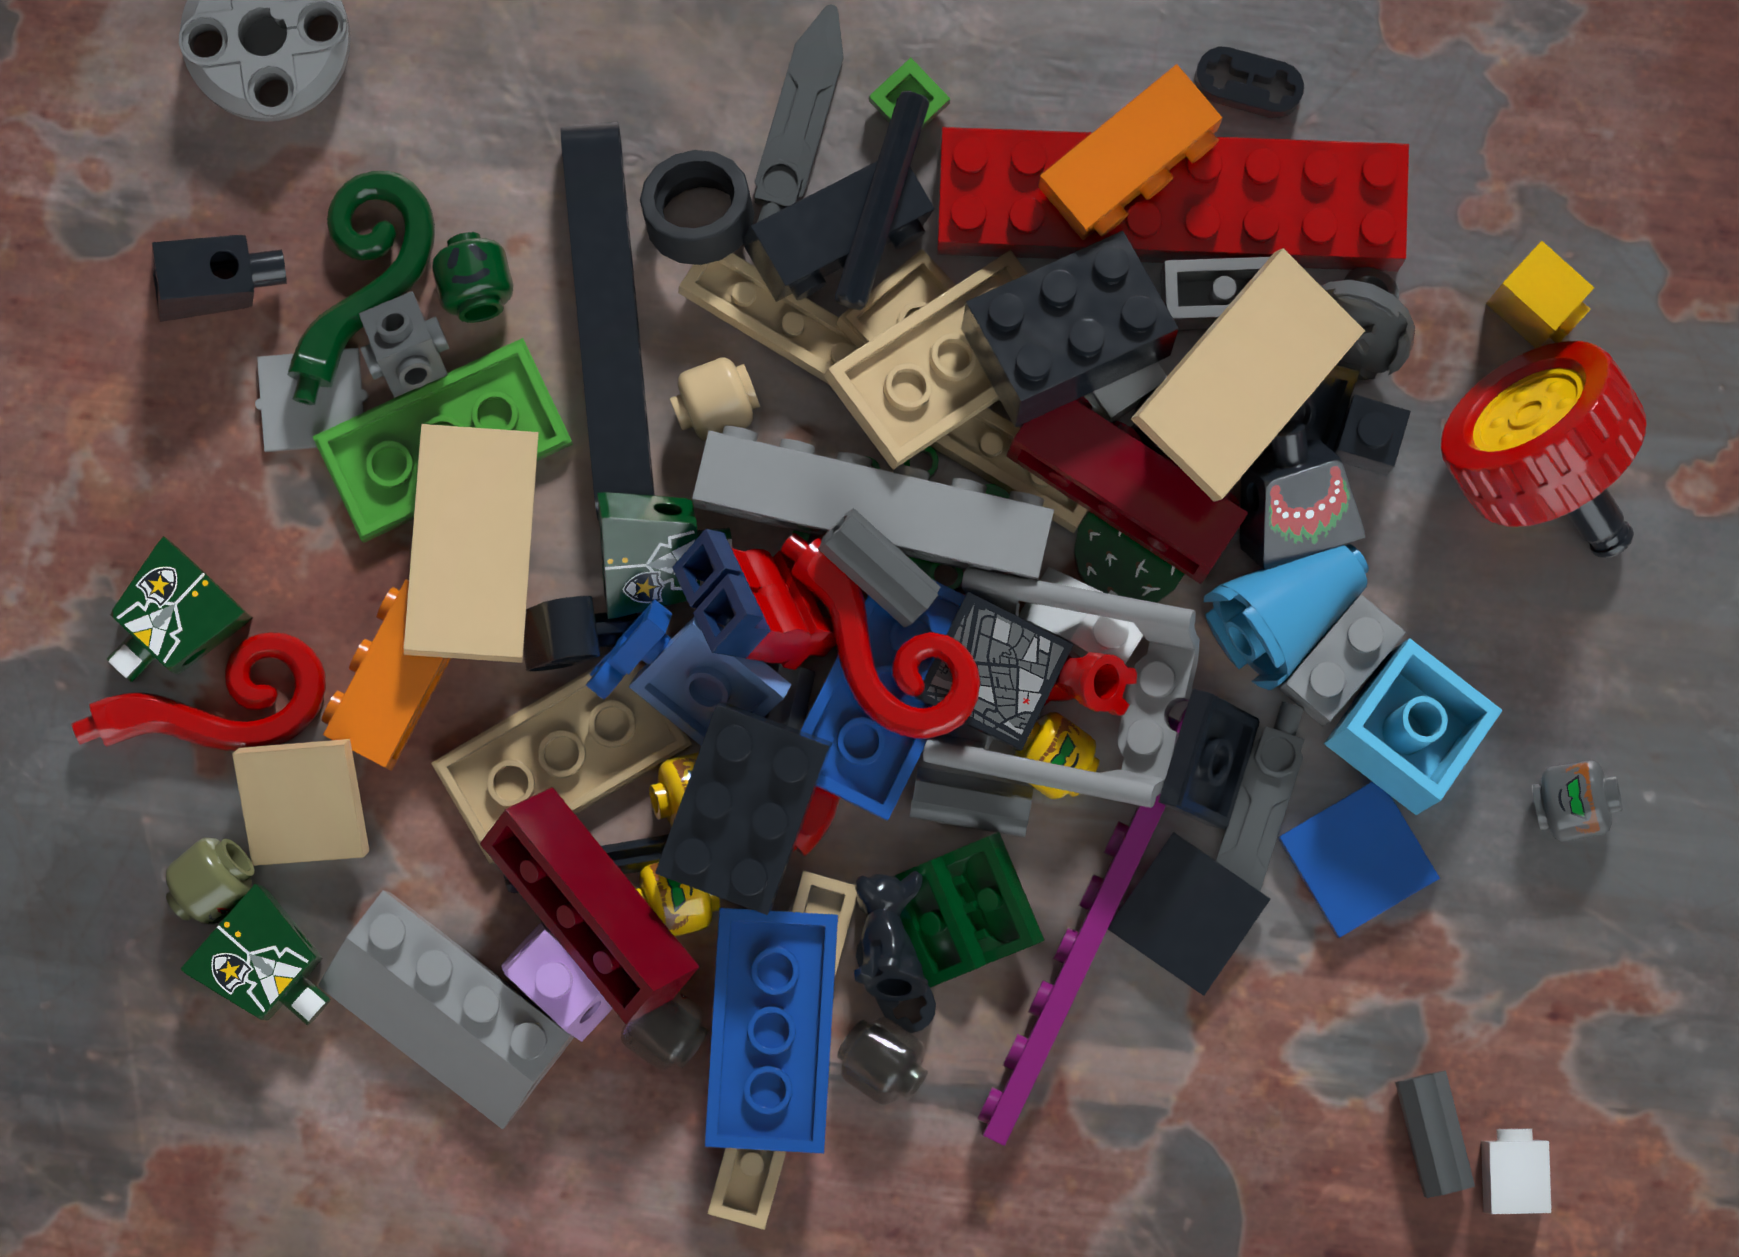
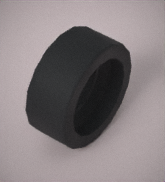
[640,150,755,265]

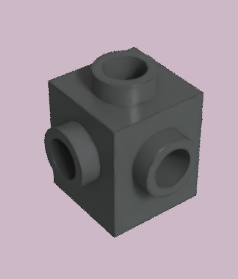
[359,291,450,397]

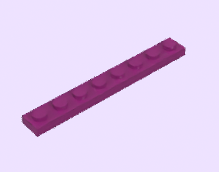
[977,708,1187,1146]

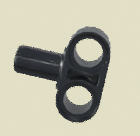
[523,596,638,672]

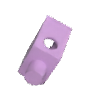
[501,922,613,1042]

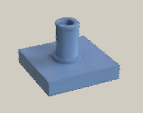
[629,616,792,746]

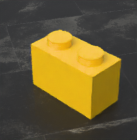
[1486,241,1594,348]

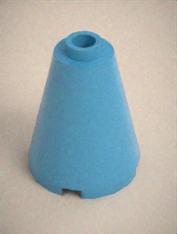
[1204,544,1369,690]

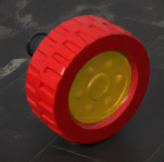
[1441,341,1647,558]

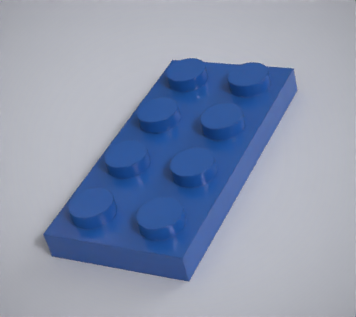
[801,579,965,821]
[705,908,838,1154]

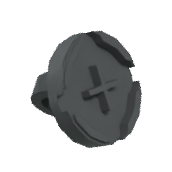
[1321,267,1415,380]

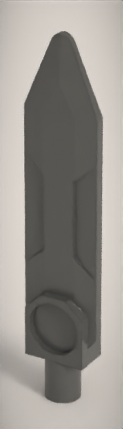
[754,4,844,222]
[1216,702,1305,891]

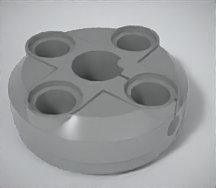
[179,0,351,122]

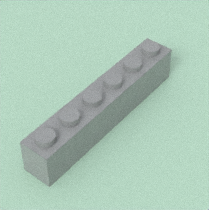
[692,426,1054,580]

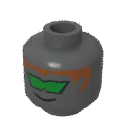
[1533,760,1623,842]

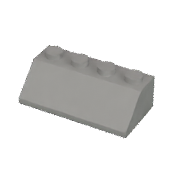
[318,890,574,1129]

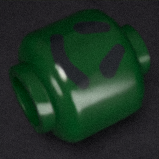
[432,232,513,323]

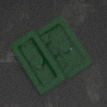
[894,832,1045,988]

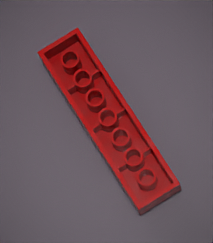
[937,127,1409,272]

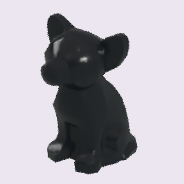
[854,871,928,1002]

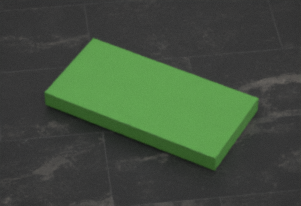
[313,338,573,543]

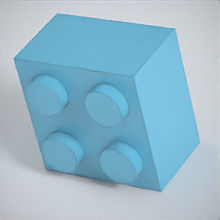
[1324,638,1503,815]

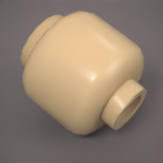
[670,357,760,441]

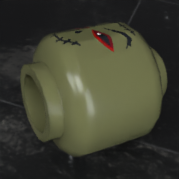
[166,837,254,925]

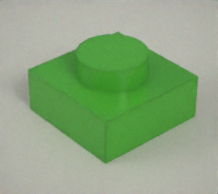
[869,58,950,129]

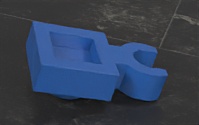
[586,599,672,700]

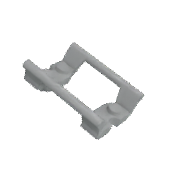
[923,567,1200,808]

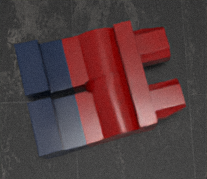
[672,528,836,670]

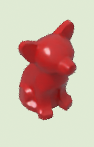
[1044,652,1138,716]

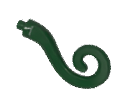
[287,171,435,405]

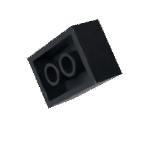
[961,230,1179,427]
[655,702,833,915]

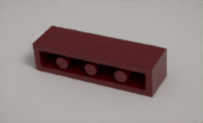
[1006,396,1248,584]
[480,787,699,1025]

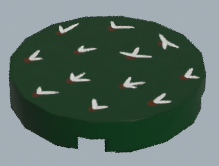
[1073,511,1184,603]

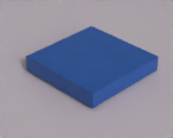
[1278,782,1440,938]

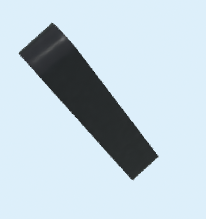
[561,122,655,521]

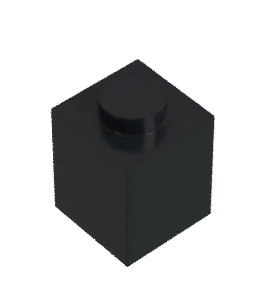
[1333,394,1411,476]

